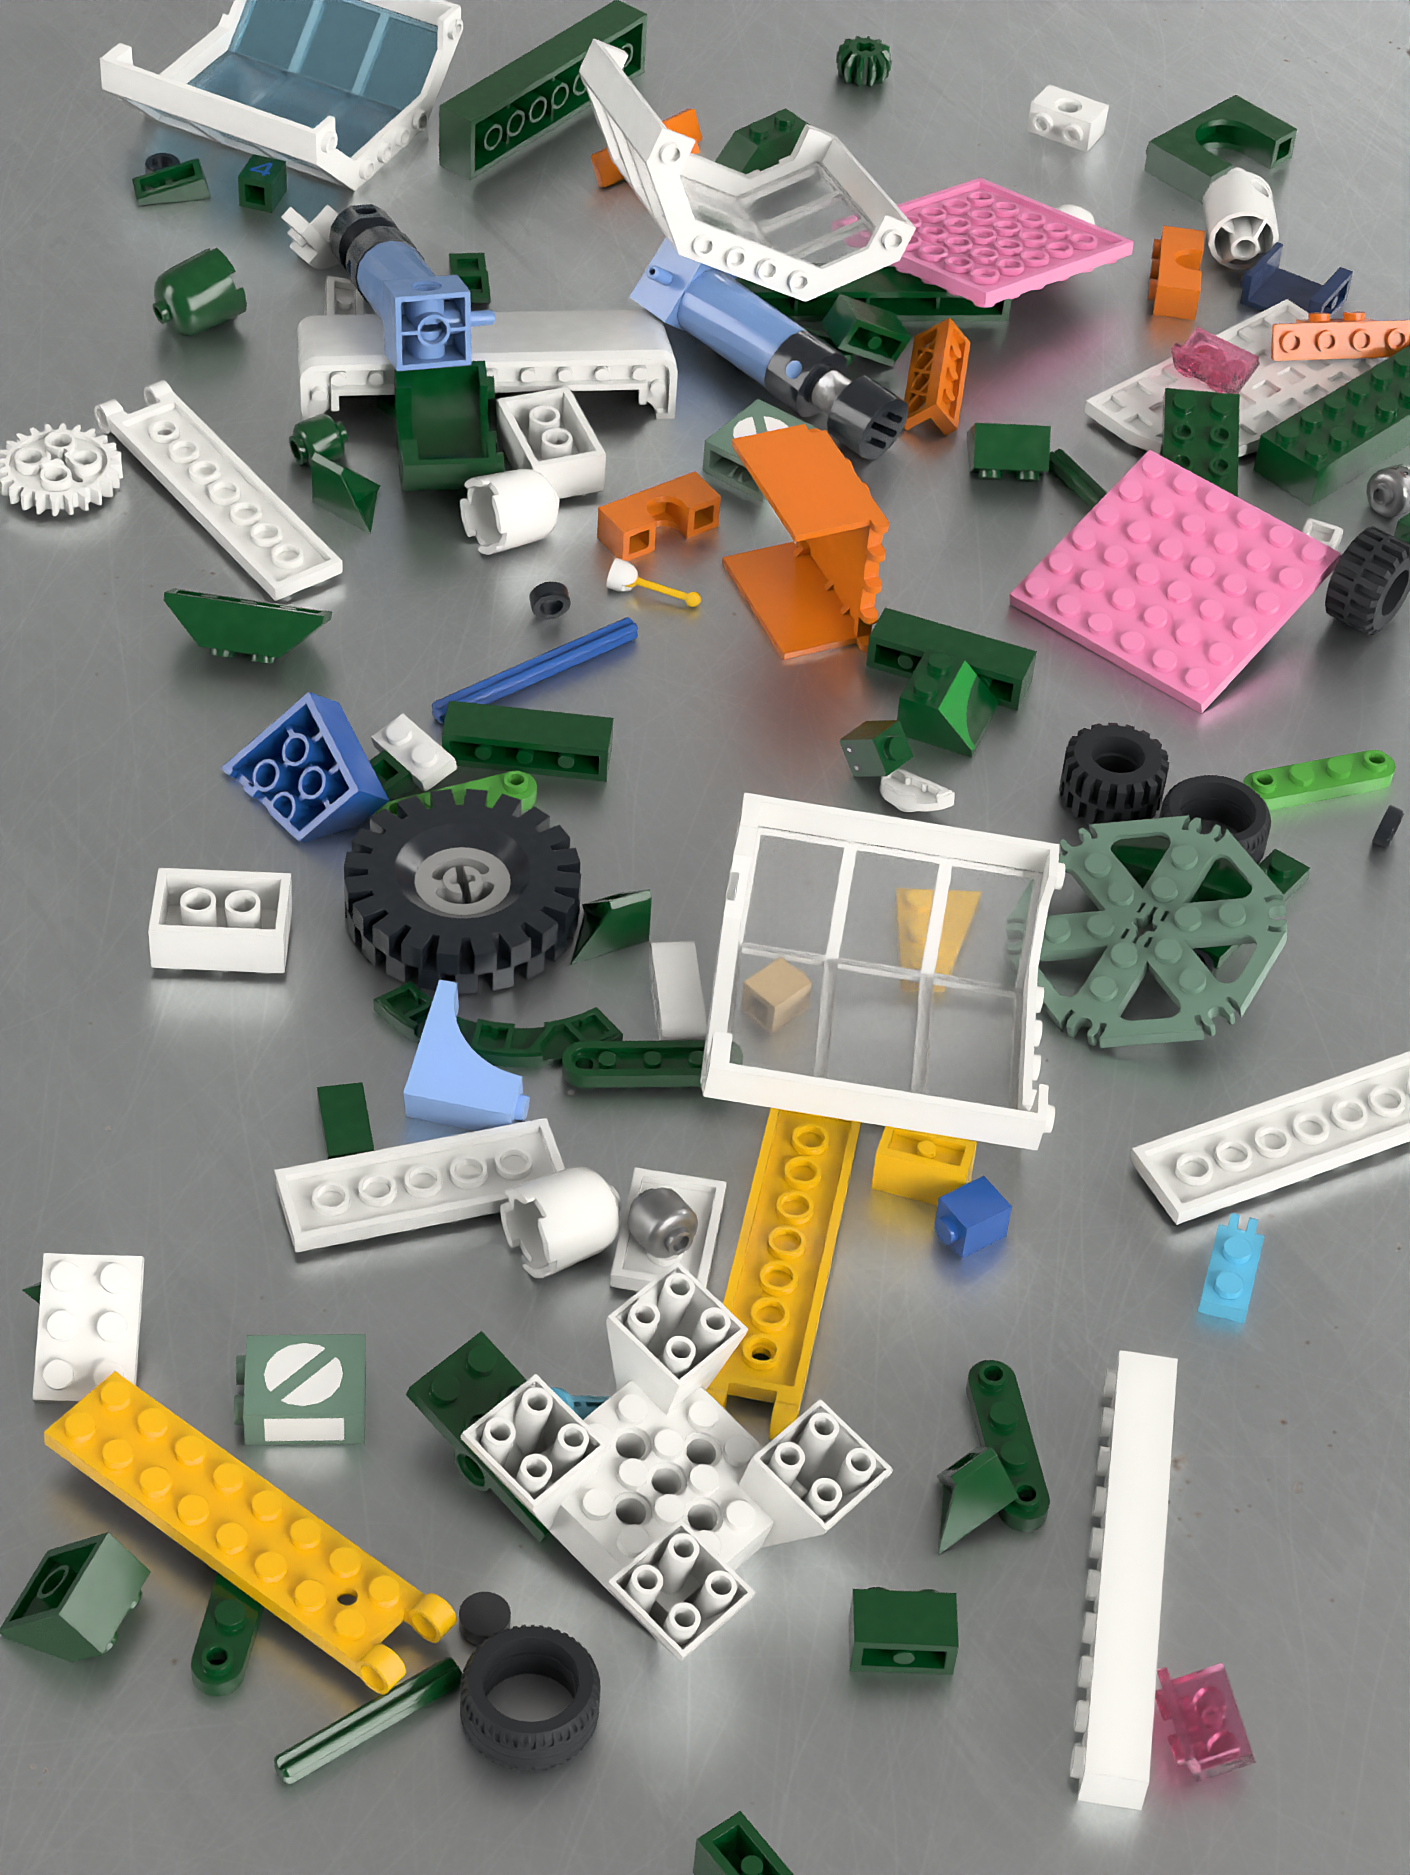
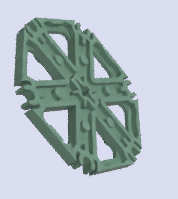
[1005,815,1288,1048]

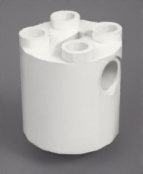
[1203,168,1279,269]

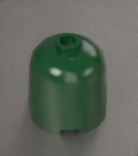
[152,248,247,336]

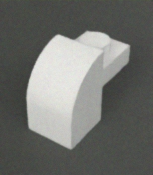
[281,205,340,269]

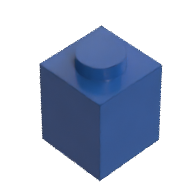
[934,1176,1012,1259]

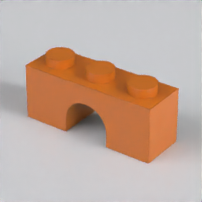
[1147,225,1205,320]
[597,471,721,561]

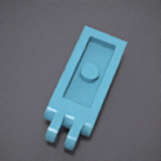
[1198,1213,1265,1324]

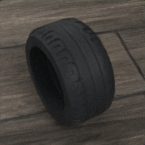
[1158,775,1271,864]
[460,1625,601,1772]

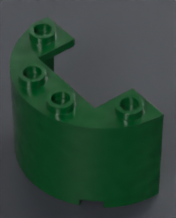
[394,361,504,491]

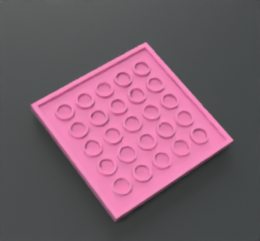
[832,178,1133,308]
[1009,450,1341,714]

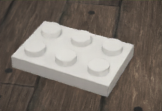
[610,1167,727,1291]
[32,1253,145,1404]

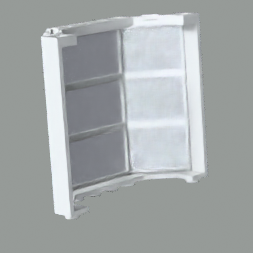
[579,38,916,302]
[700,792,1065,1150]

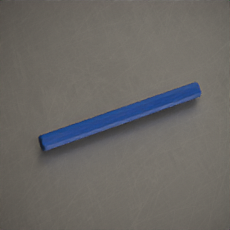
[432,617,638,724]

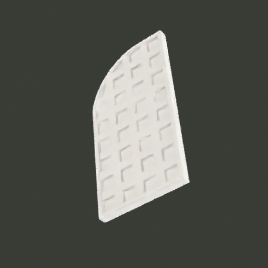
[1084,299,1382,457]

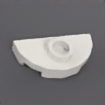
[880,768,955,812]

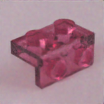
[1171,327,1260,394]
[1155,1663,1256,1783]

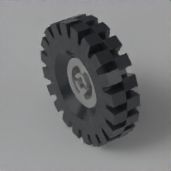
[344,789,581,994]

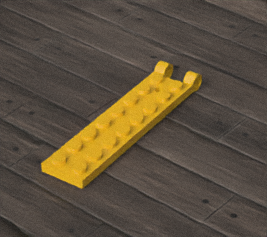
[706,1108,862,1440]
[44,1371,457,1694]

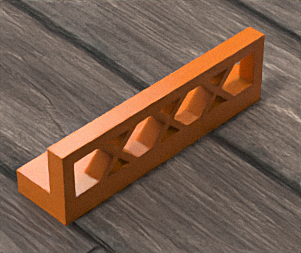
[904,317,970,436]

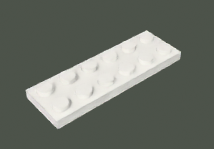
[274,1118,565,1253]

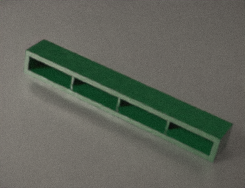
[736,267,1012,322]

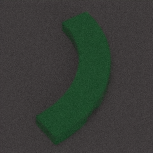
[373,981,623,1067]

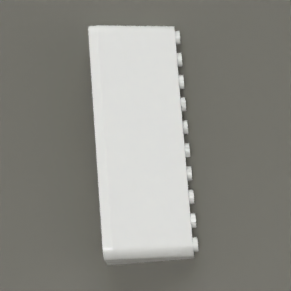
[297,309,678,421]

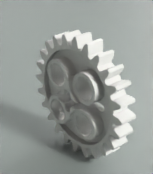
[0,423,123,516]

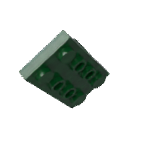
[1159,388,1240,497]
[406,1331,551,1542]

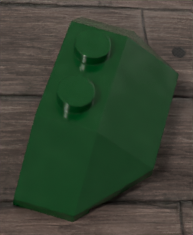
[715,108,811,174]
[163,588,332,663]

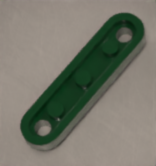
[562,1040,743,1088]
[966,1360,1050,1532]
[191,1572,264,1697]

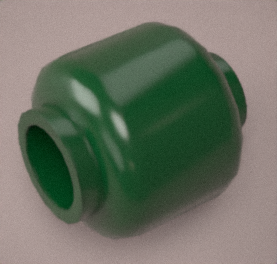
[289,414,349,468]

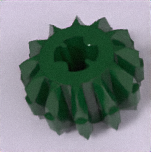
[836,36,892,87]

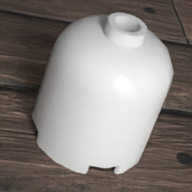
[460,469,559,555]
[500,1167,621,1278]

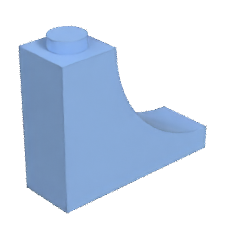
[403,979,530,1131]

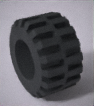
[1325,526,1410,636]
[1059,722,1169,824]

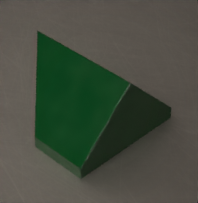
[311,452,381,534]
[570,889,652,965]
[936,1447,1018,1555]

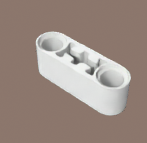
[649,941,707,1041]

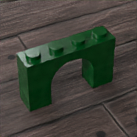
[1144,95,1297,204]

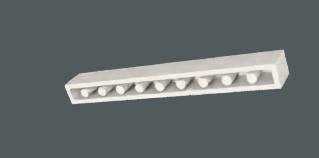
[1070,1350,1178,1810]

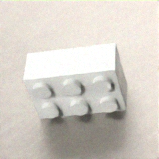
[496,387,606,499]
[148,868,292,973]

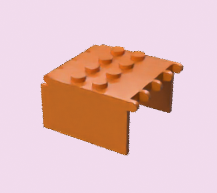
[722,424,889,660]

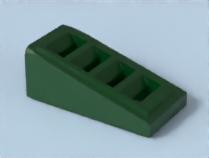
[132,158,211,205]

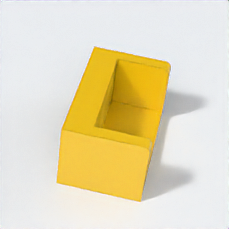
[871,1126,977,1205]

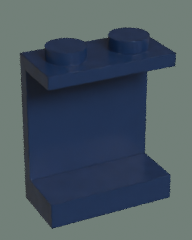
[1240,242,1353,318]

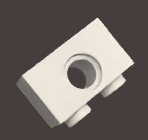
[1027,84,1109,152]

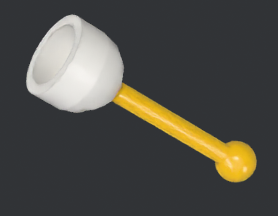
[606,558,701,607]

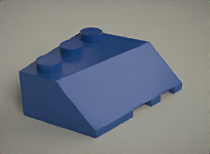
[221,692,389,843]

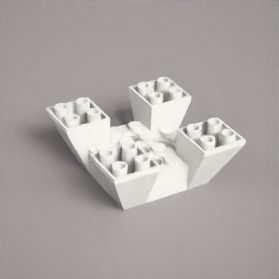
[460,1261,894,1661]

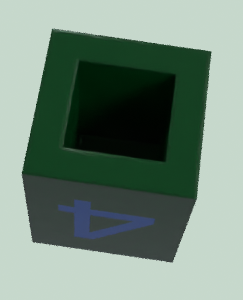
[238,154,287,213]

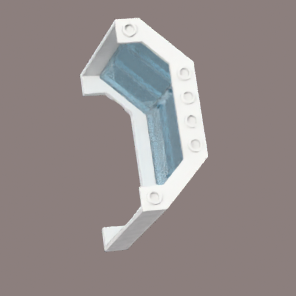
[100,0,463,191]

